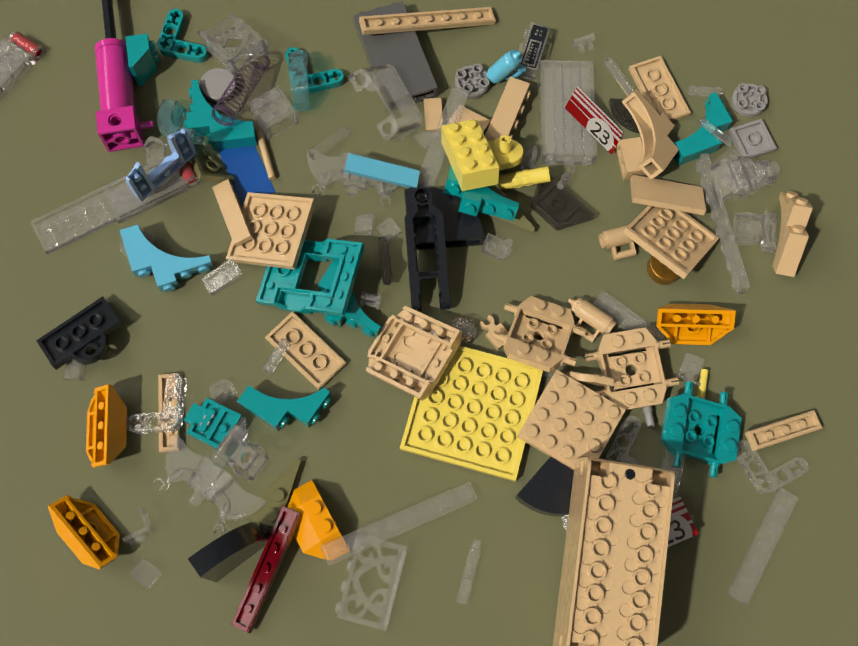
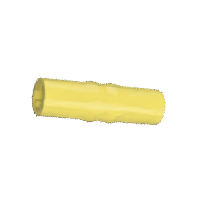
[497,166,551,190]

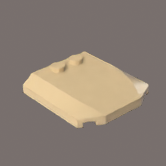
[366,306,462,401]

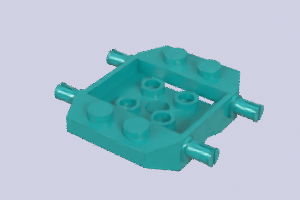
[661,381,742,478]

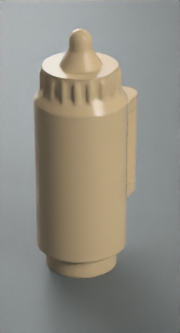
[599,225,636,260]
[568,298,616,343]

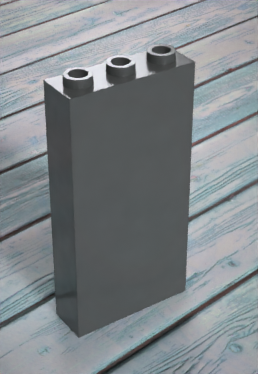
[353,1,438,112]

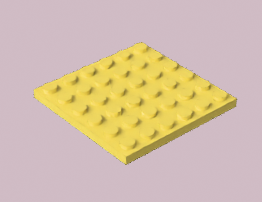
[400,346,543,482]

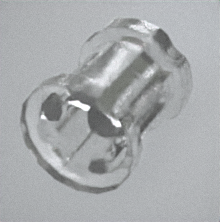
[360,290,382,310]

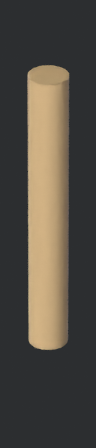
[255,130,276,180]

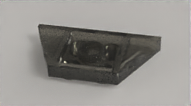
[530,177,595,231]

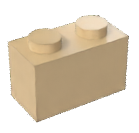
[616,137,646,180]

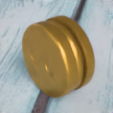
[647,256,680,285]

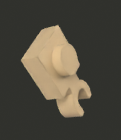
[479,315,509,350]

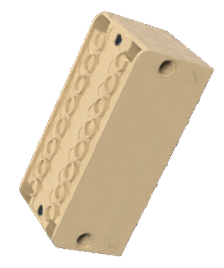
[553,457,675,646]

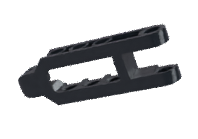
[404,187,450,312]

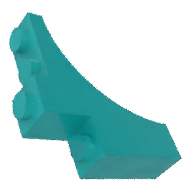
[184,80,257,151]
[443,164,519,221]
[318,260,381,338]

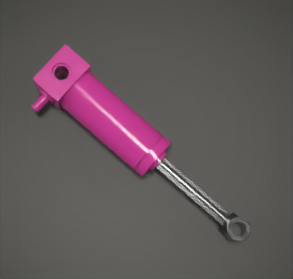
[94,0,154,152]

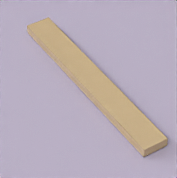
[359,7,496,35]

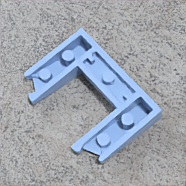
[125,128,197,202]

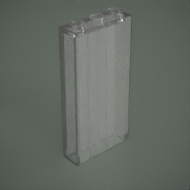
[538,60,597,166]

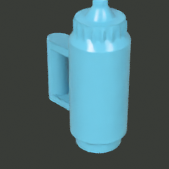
[486,50,526,84]

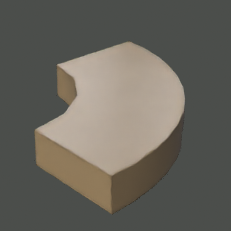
[564,371,614,386]

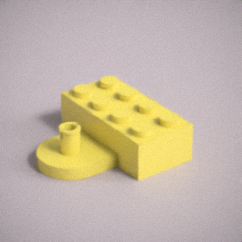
[441,119,523,191]

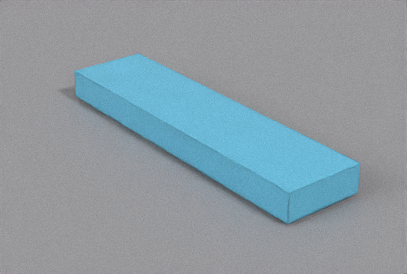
[344,153,420,188]

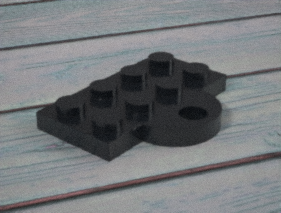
[36,296,123,370]

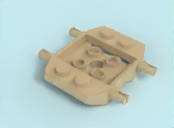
[492,296,586,372]
[585,327,679,410]

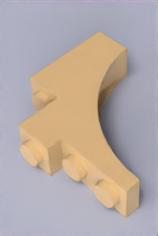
[622,89,679,179]
[772,191,813,277]

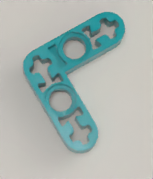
[157,9,208,63]
[285,47,344,95]

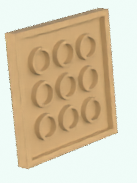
[226,192,316,270]
[623,205,719,279]
[517,369,625,470]

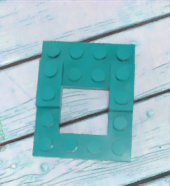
[256,239,365,316]

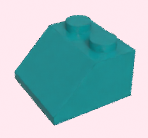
[126,33,160,87]

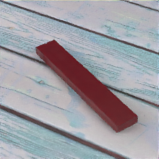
[231,506,302,633]

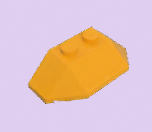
[656,303,736,345]
[86,384,127,468]
[288,480,350,562]
[48,495,120,570]

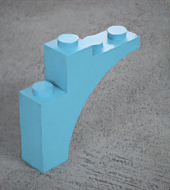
[119,225,214,292]

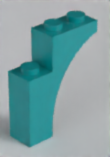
[674,92,732,166]
[237,385,332,431]

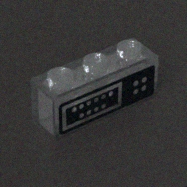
[518,22,550,80]

